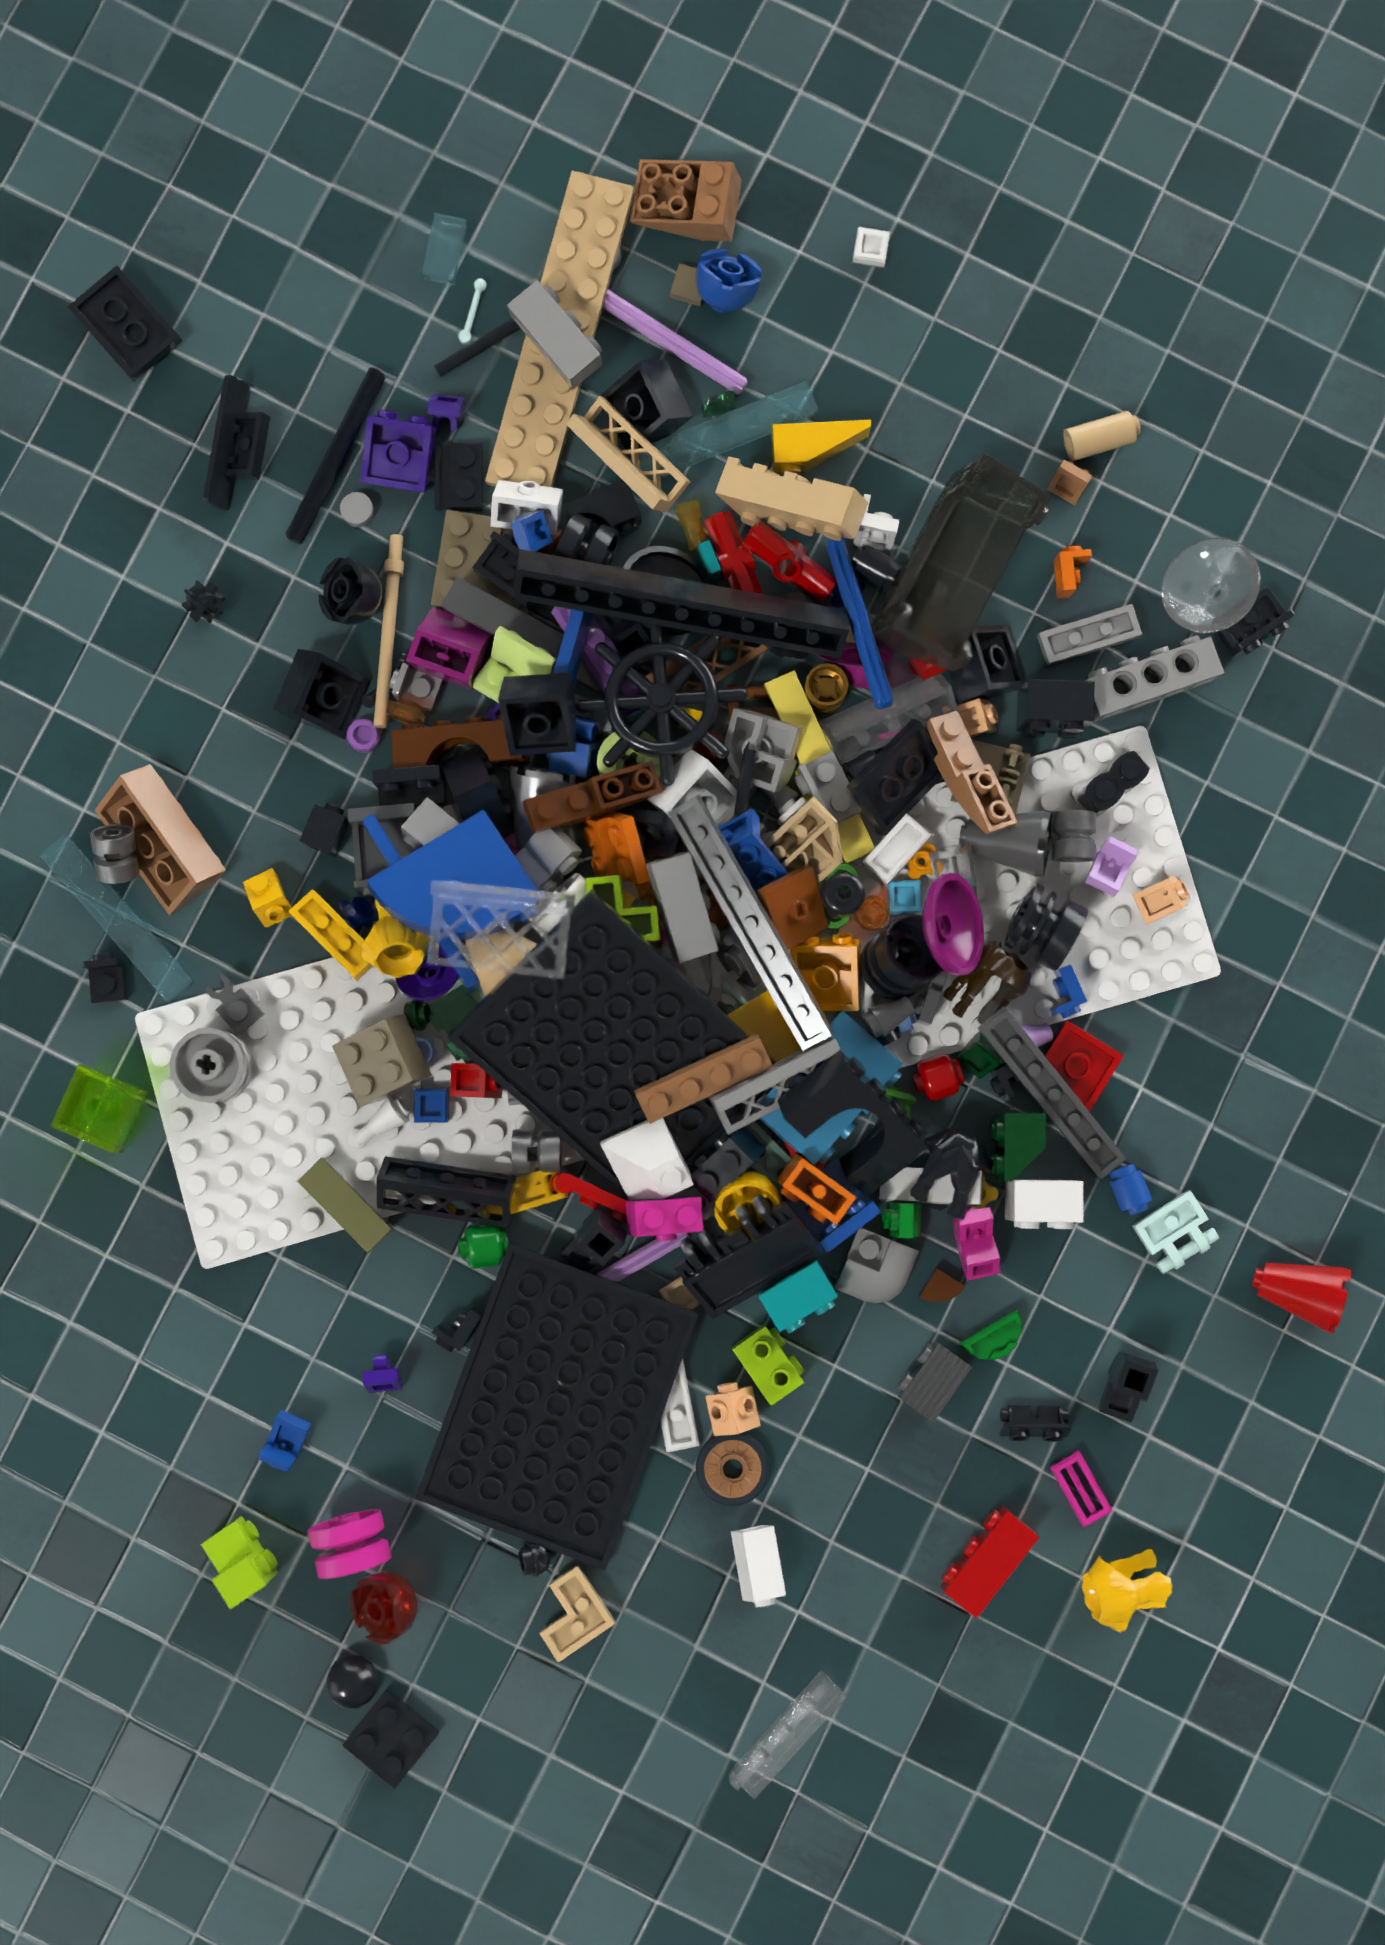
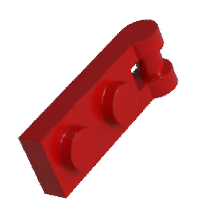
[549,1172,627,1224]

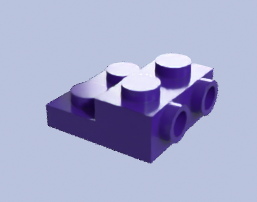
[360,409,436,493]

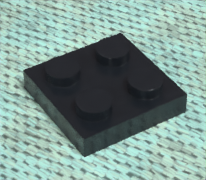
[342,1688,439,1789]

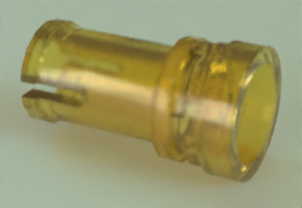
[674,500,707,552]

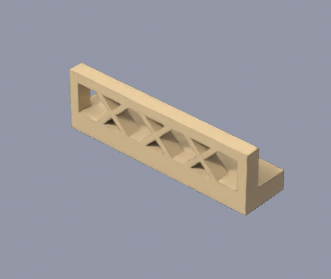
[566,396,690,513]

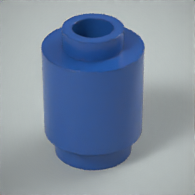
[1109,1163,1153,1215]

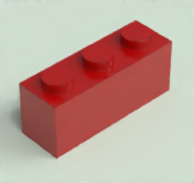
[940,1506,1040,1619]

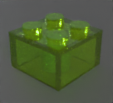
[51,1064,150,1153]

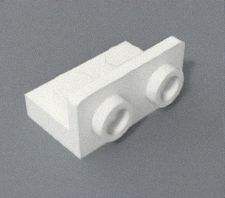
[852,494,900,554]

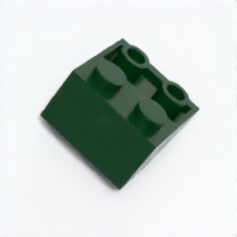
[989,1113,1046,1182]

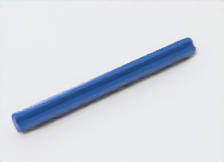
[827,538,893,709]

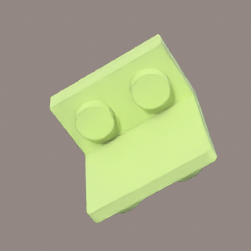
[472,626,556,703]

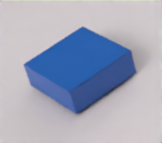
[414,1089,449,1123]

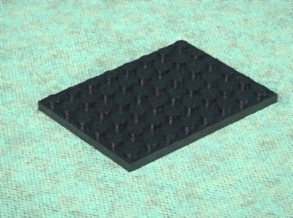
[448,890,777,1196]
[415,1242,699,1570]

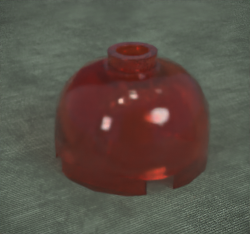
[350,1571,418,1645]

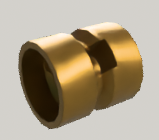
[804,663,849,715]

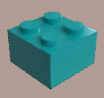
[757,1260,838,1333]

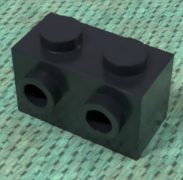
[691,1126,766,1203]

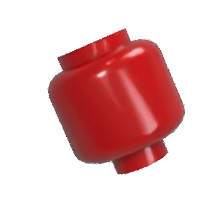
[912,1054,964,1101]

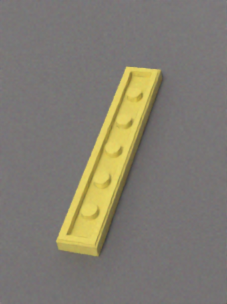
[764,670,875,864]

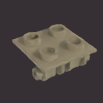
[950,739,1031,814]

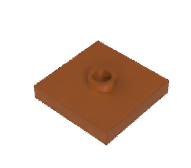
[757,865,828,950]

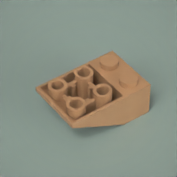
[630,159,742,242]

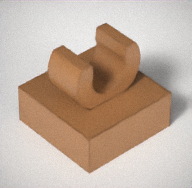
[1047,459,1092,505]

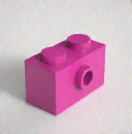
[625,1196,703,1241]

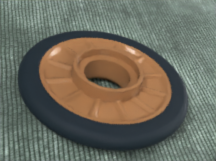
[696,1432,770,1506]

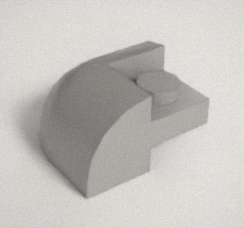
[724,708,803,792]
[833,1228,920,1304]

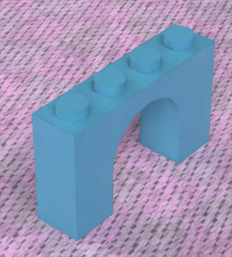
[752,1010,903,1165]

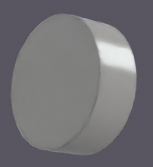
[340,492,374,527]

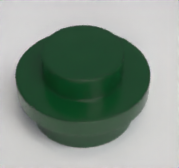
[404,999,431,1031]

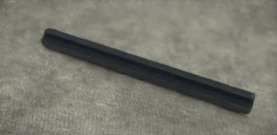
[286,367,385,544]

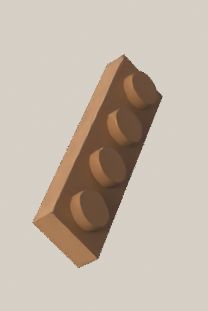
[634,1033,773,1124]

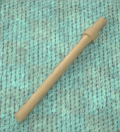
[373,534,404,728]

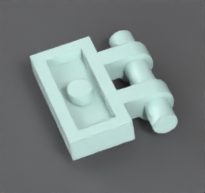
[1132,1190,1219,1274]

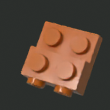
[583,812,650,885]

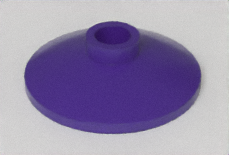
[395,942,459,1000]

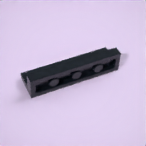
[376,1156,516,1228]

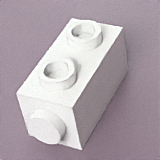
[731,1525,786,1607]

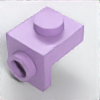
[1085,837,1138,897]

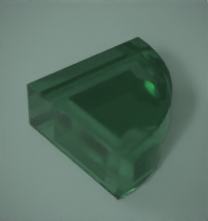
[702,390,736,418]

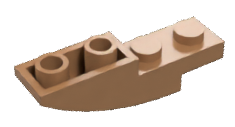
[925,710,1018,834]

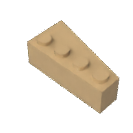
[715,457,868,541]

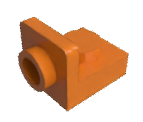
[1053,546,1092,599]

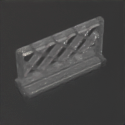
[427,880,575,978]

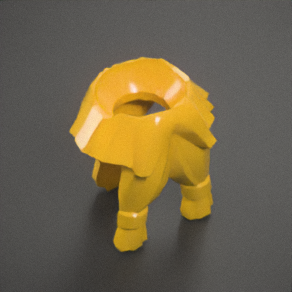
[362,899,435,978]
[1081,1549,1172,1633]

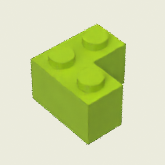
[585,875,661,942]
[201,1516,278,1610]

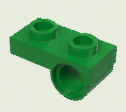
[882,1202,922,1239]

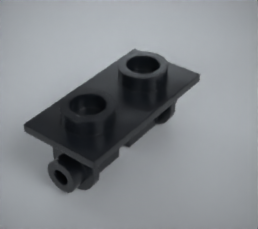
[999,1405,1072,1442]

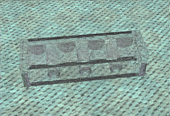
[818,673,959,766]

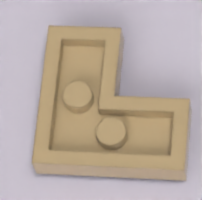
[540,1564,615,1662]

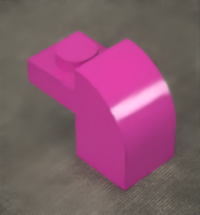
[953,1207,1000,1281]

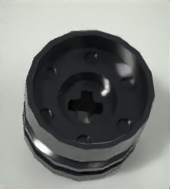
[1004,883,1088,972]
[860,914,944,1000]

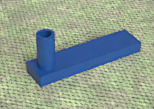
[553,609,599,741]

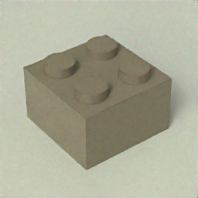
[332,1014,432,1107]

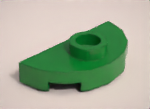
[959,1309,1022,1360]

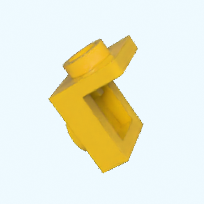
[243,868,292,927]

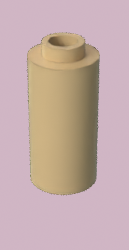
[1063,411,1141,461]

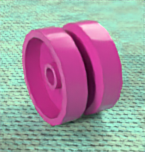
[307,1509,392,1579]

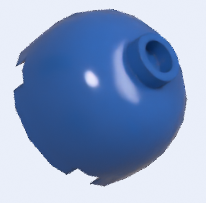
[695,249,762,313]

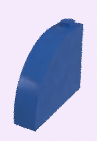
[367,809,543,940]

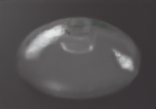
[1161,537,1261,633]

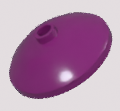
[922,873,984,976]

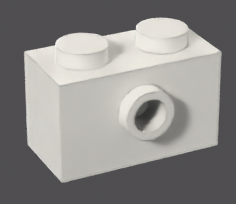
[490,480,563,535]

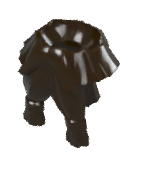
[943,940,1032,1024]

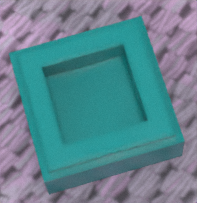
[698,540,721,582]

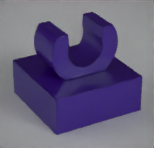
[427,394,466,431]
[363,1354,402,1393]

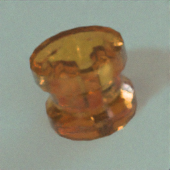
[855,896,889,931]

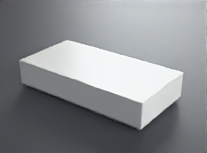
[862,813,932,886]

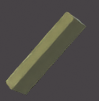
[297,1158,393,1253]

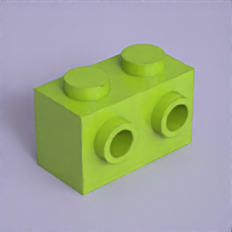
[732,1324,805,1406]

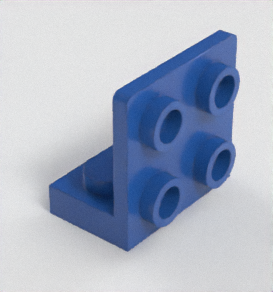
[718,809,789,895]
[786,1159,881,1253]

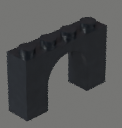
[777,1050,929,1197]

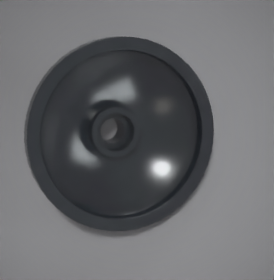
[623,546,713,635]

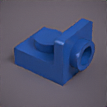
[510,510,553,552]
[1050,964,1087,1019]

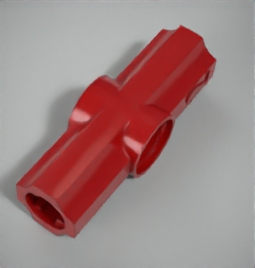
[704,511,764,595]
[742,520,837,602]

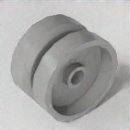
[170,1028,253,1103]

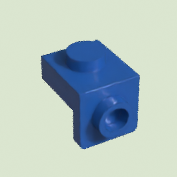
[258,1410,312,1472]

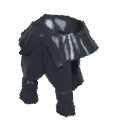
[910,1128,992,1219]

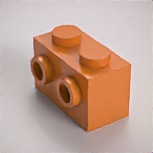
[776,1153,856,1225]

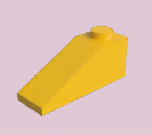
[772,420,871,476]

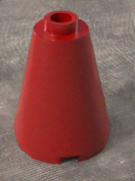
[1252,1263,1351,1334]

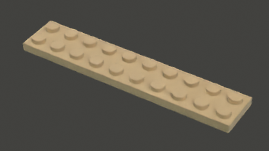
[485,171,635,488]

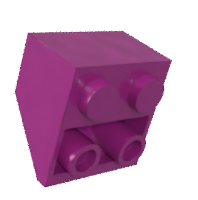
[406,607,493,691]

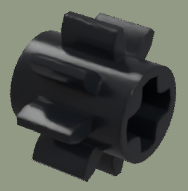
[182,580,226,623]

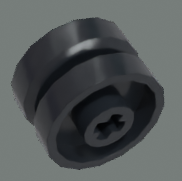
[554,513,619,566]

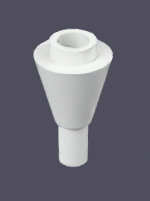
[352,1095,411,1146]

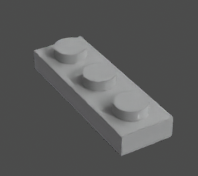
[1037,604,1142,666]

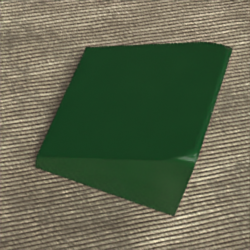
[956,1031,1003,1079]

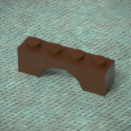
[391,715,530,769]

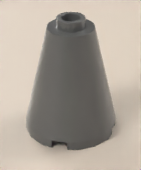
[959,811,1052,877]

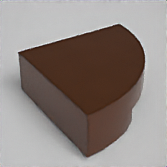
[919,1268,965,1302]

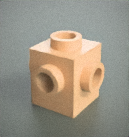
[705,1382,761,1436]

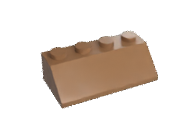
[94,764,226,916]

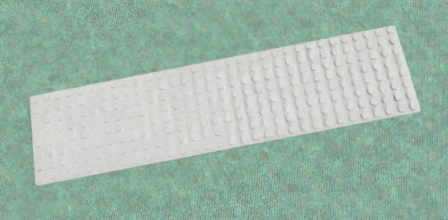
[135,726,1221,1269]

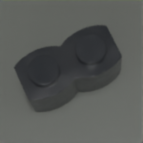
[1077,751,1150,816]

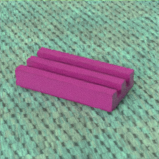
[1049,1450,1113,1528]

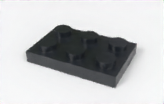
[67,265,183,382]
[847,719,942,836]

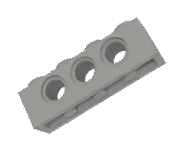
[1086,635,1224,723]

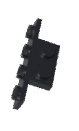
[203,375,271,510]

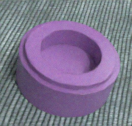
[347,719,381,753]

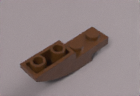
[522,761,663,834]

